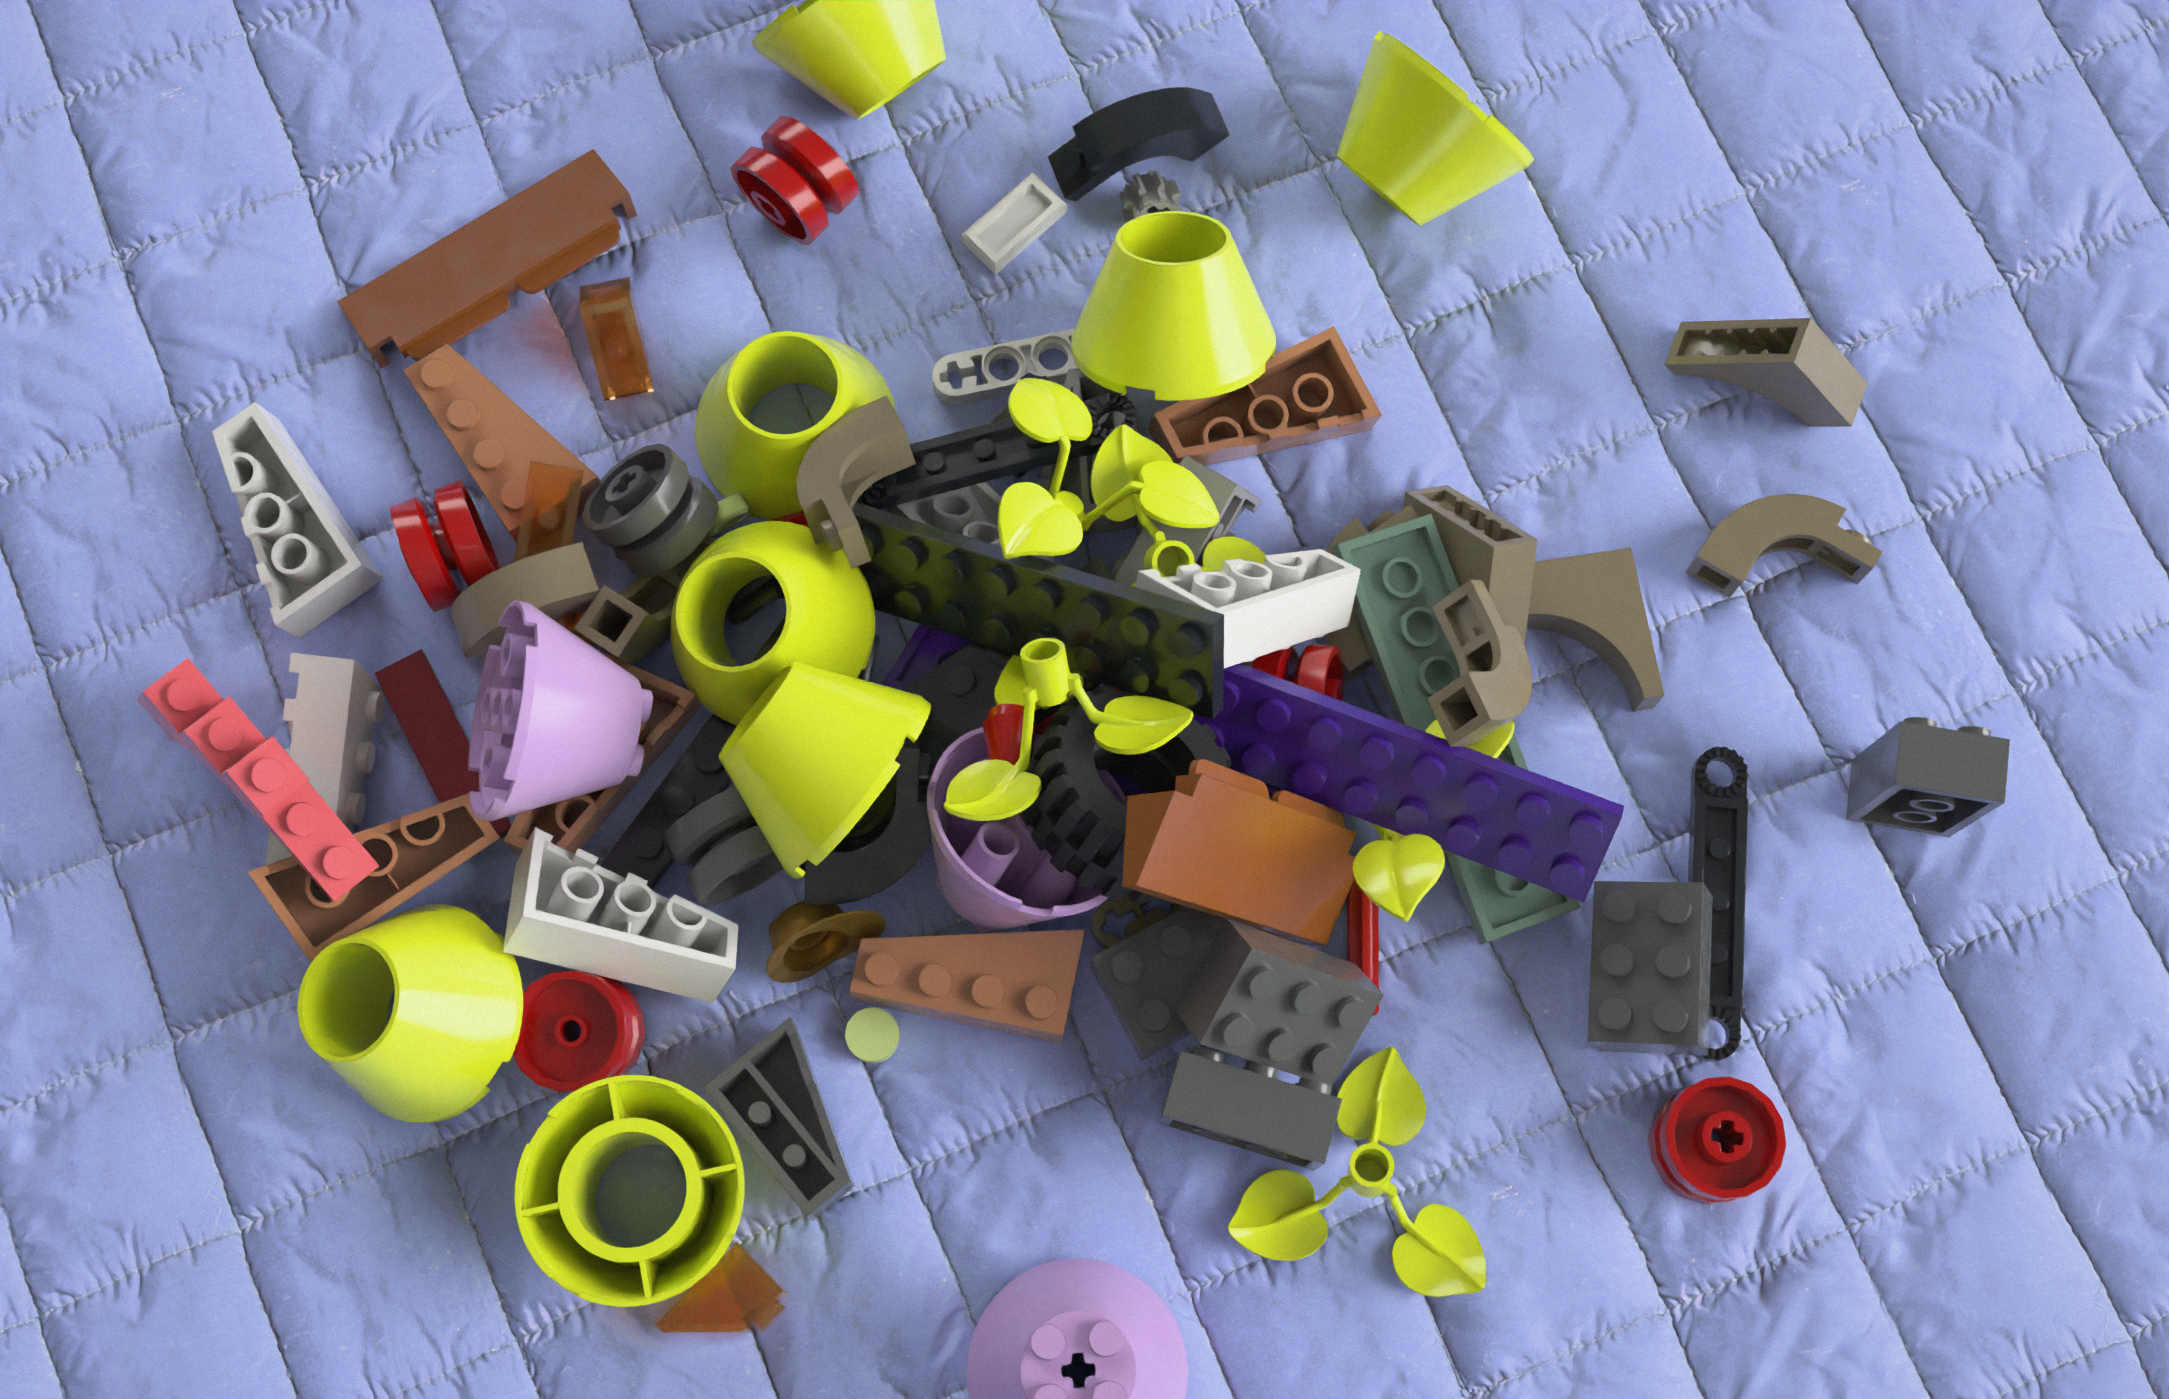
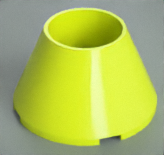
[751,0,946,121]
[1336,31,1534,226]
[1071,211,1276,401]
[695,331,896,520]
[670,521,875,725]
[718,661,931,879]
[297,904,523,1123]
[514,1075,745,1307]

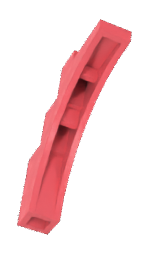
[136,658,379,902]

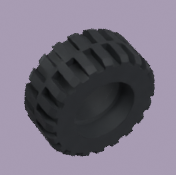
[1022,685,1232,901]

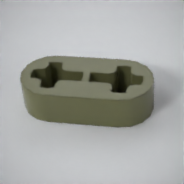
[1091,894,1185,949]

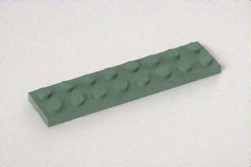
[1332,514,1581,944]

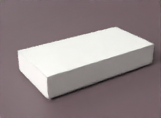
[961,172,1067,275]

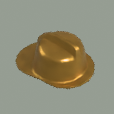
[766,900,886,983]

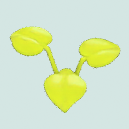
[998,378,1220,559]
[1090,425,1266,587]
[943,638,1194,821]
[1314,719,1515,922]
[1228,1047,1486,1298]

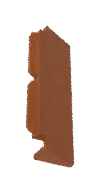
[337,149,637,369]
[1122,759,1357,946]

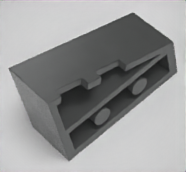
[703,1017,855,1221]

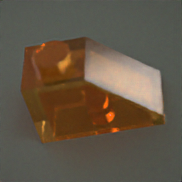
[580,277,654,401]
[655,1243,789,1334]

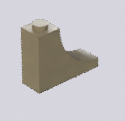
[1665,318,1868,427]
[1403,485,1538,646]
[1527,547,1664,712]

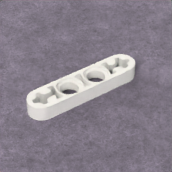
[932,329,1078,405]

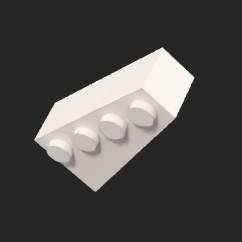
[212,402,384,638]
[1136,549,1361,668]
[265,653,385,865]
[503,827,739,1003]

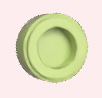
[708,493,750,536]
[845,1007,900,1063]

